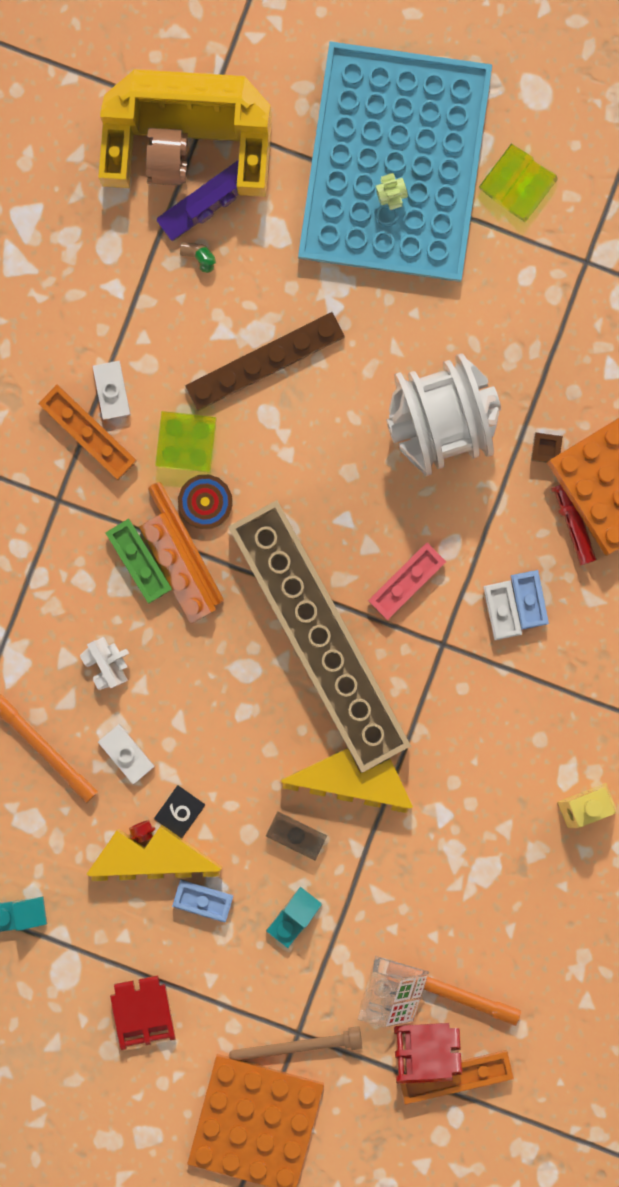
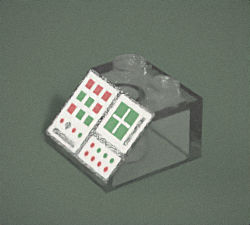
[358,956,429,1027]

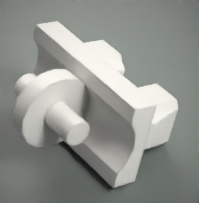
[80,637,129,690]

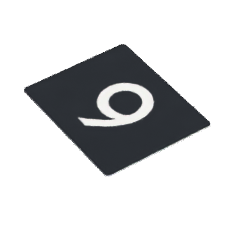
[154,785,205,838]

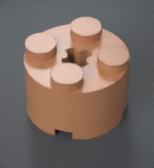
[146,128,188,186]

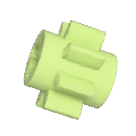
[375,173,408,210]

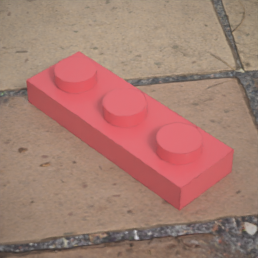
[368,543,446,620]

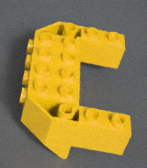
[98,69,272,197]

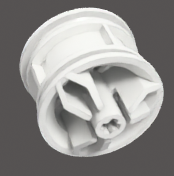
[386,353,501,476]

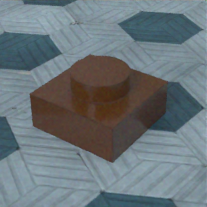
[531,432,563,463]

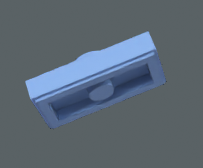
[510,570,549,630]
[172,879,234,923]

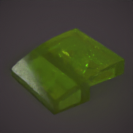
[479,143,558,223]

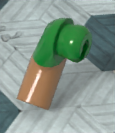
[180,242,216,273]

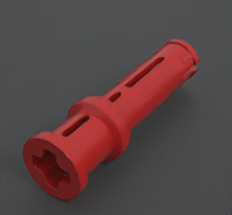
[550,484,597,566]

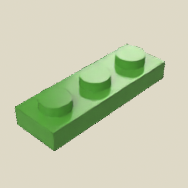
[105,518,172,604]

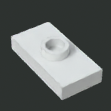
[93,361,131,421]
[483,580,522,641]
[98,724,155,784]

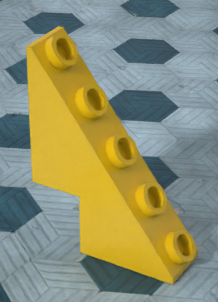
[281,748,413,813]
[86,825,222,881]

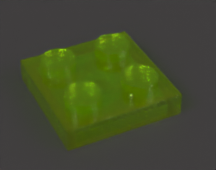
[155,411,217,473]

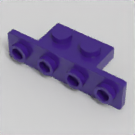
[157,160,239,241]

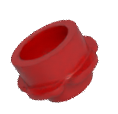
[129,820,155,843]

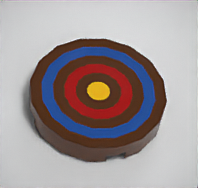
[178,474,233,529]

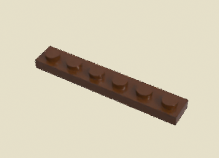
[185,312,345,411]

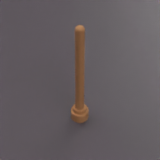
[229,1026,363,1061]

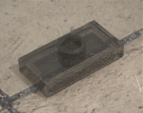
[265,811,328,861]

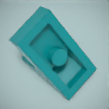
[266,886,322,948]
[0,896,47,932]

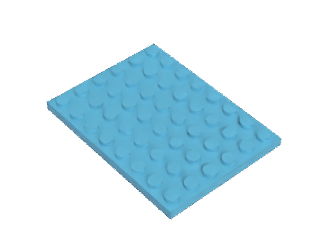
[298,41,492,282]

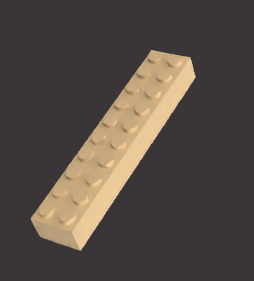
[228,500,411,773]

